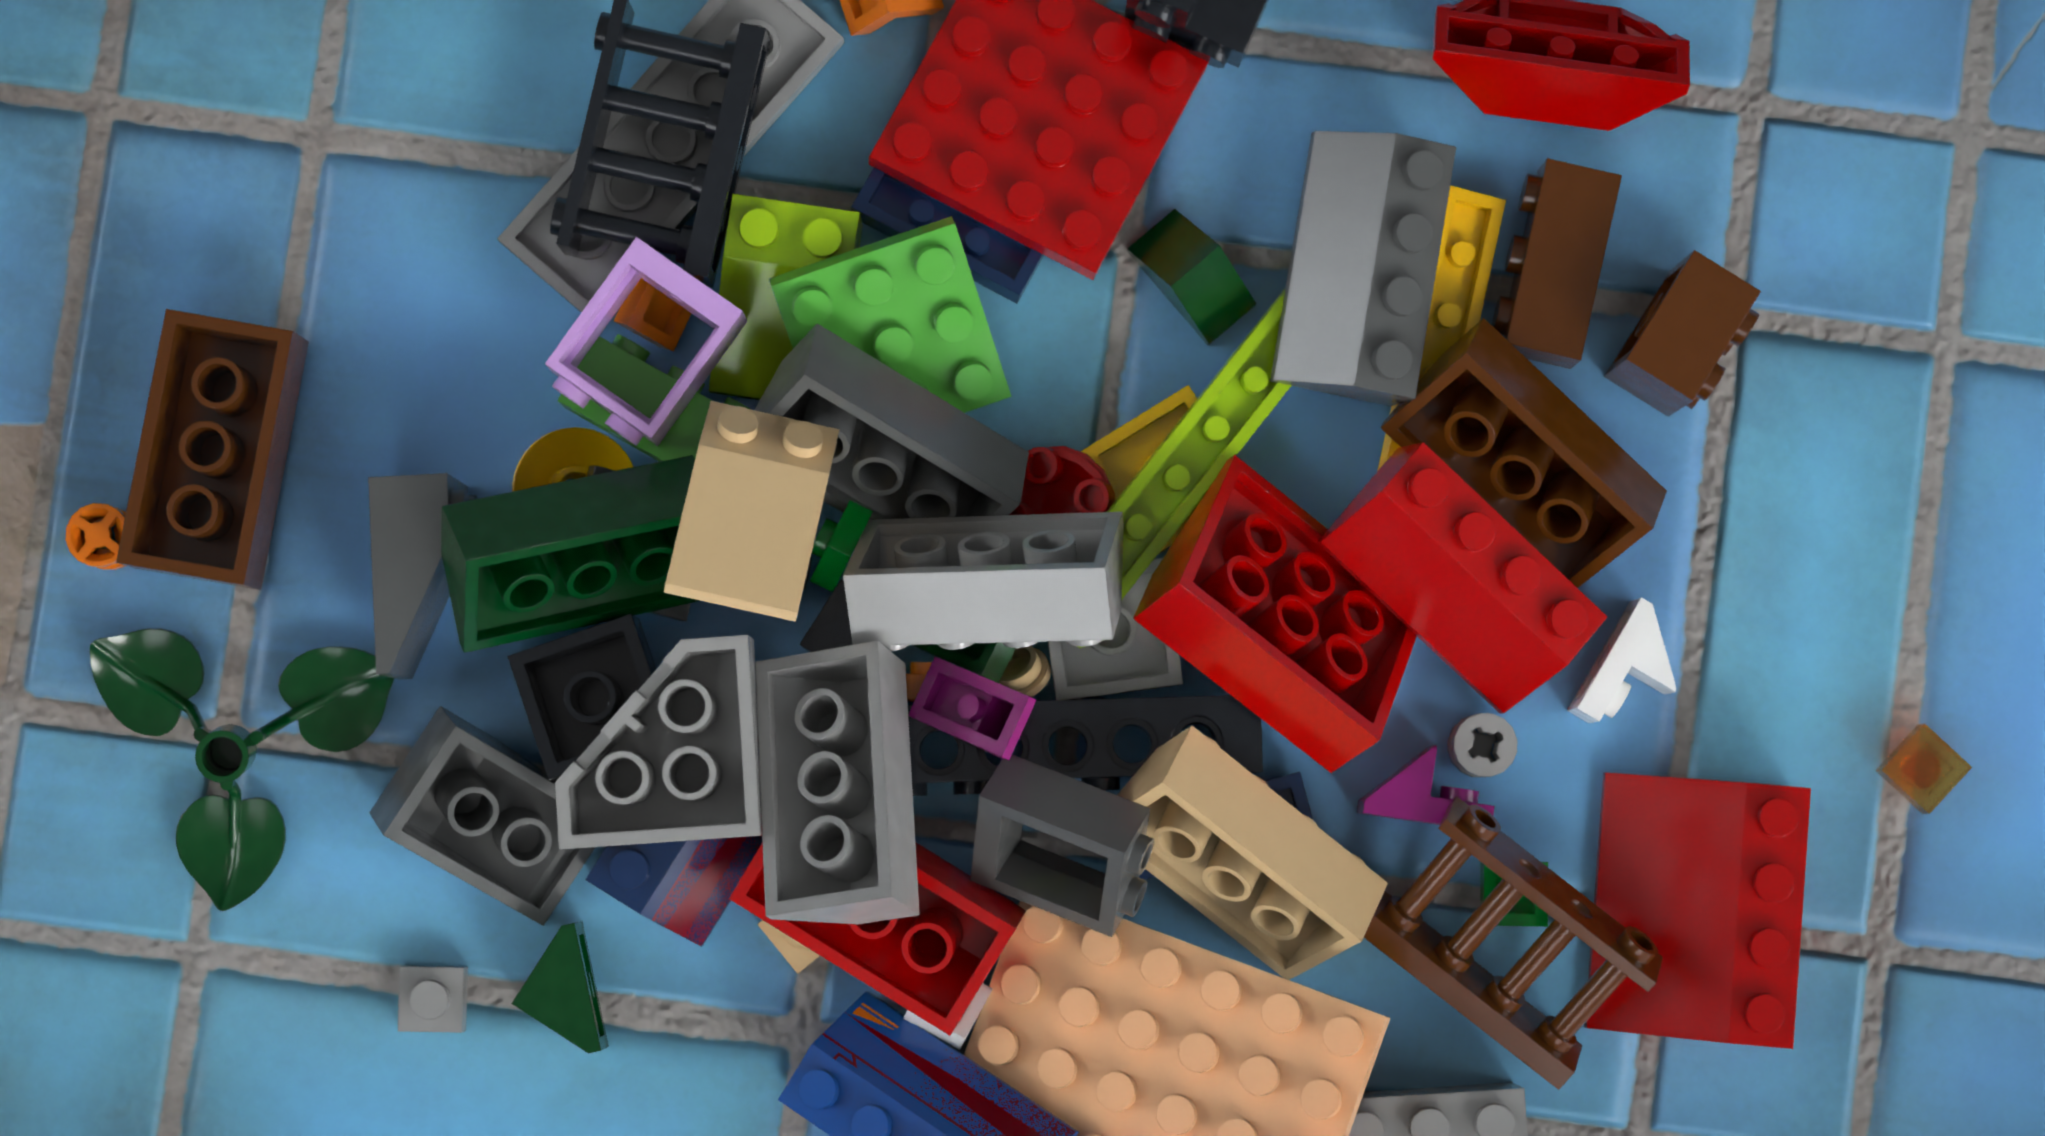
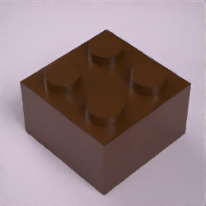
[1604,250,1761,416]

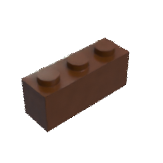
[1492,158,1622,369]

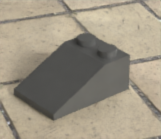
[368,473,478,679]
[369,706,595,926]

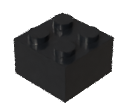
[507,614,656,780]

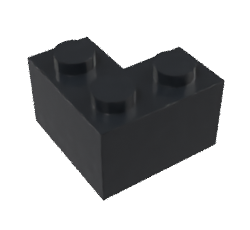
[1125,0,1269,68]

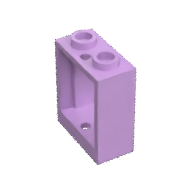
[545,237,747,446]

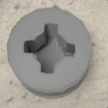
[1447,713,1517,777]

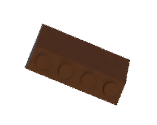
[1380,318,1667,588]

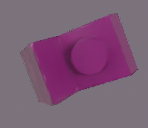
[908,657,1036,760]
[1356,745,1495,825]

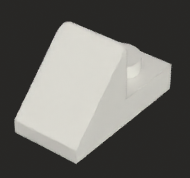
[1567,597,1676,723]

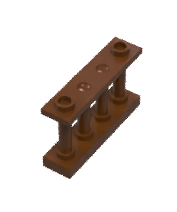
[1364,796,1663,1090]

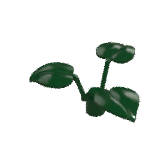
[90,628,395,911]

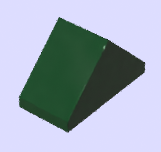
[1127,209,1257,346]
[511,921,609,1054]

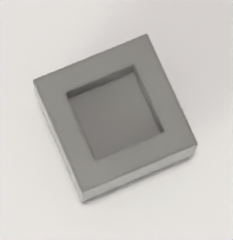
[398,966,468,1033]

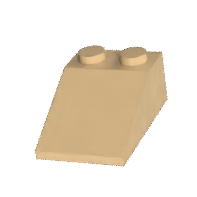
[664,401,840,622]

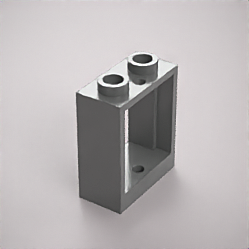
[970,755,1154,937]

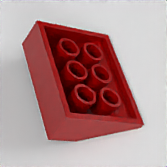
[1133,455,1417,773]
[1585,772,1811,1049]

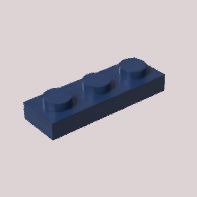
[850,168,1044,304]

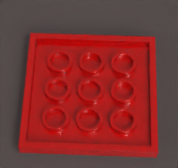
[868,0,1209,280]

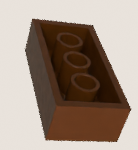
[116,309,309,590]

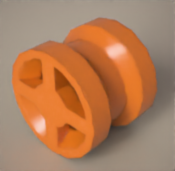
[65,503,126,570]

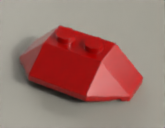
[1432,0,1690,131]

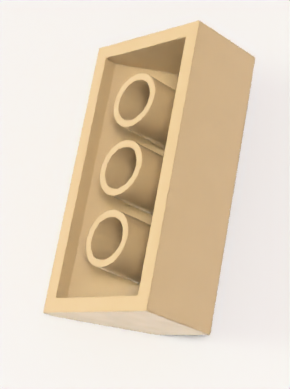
[1117,726,1388,980]

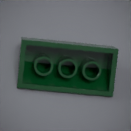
[441,455,700,653]

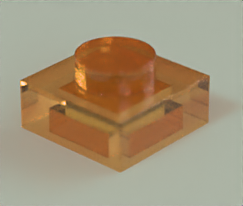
[1875,723,1972,814]

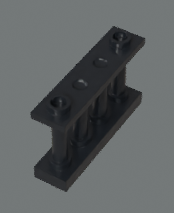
[550,0,770,288]

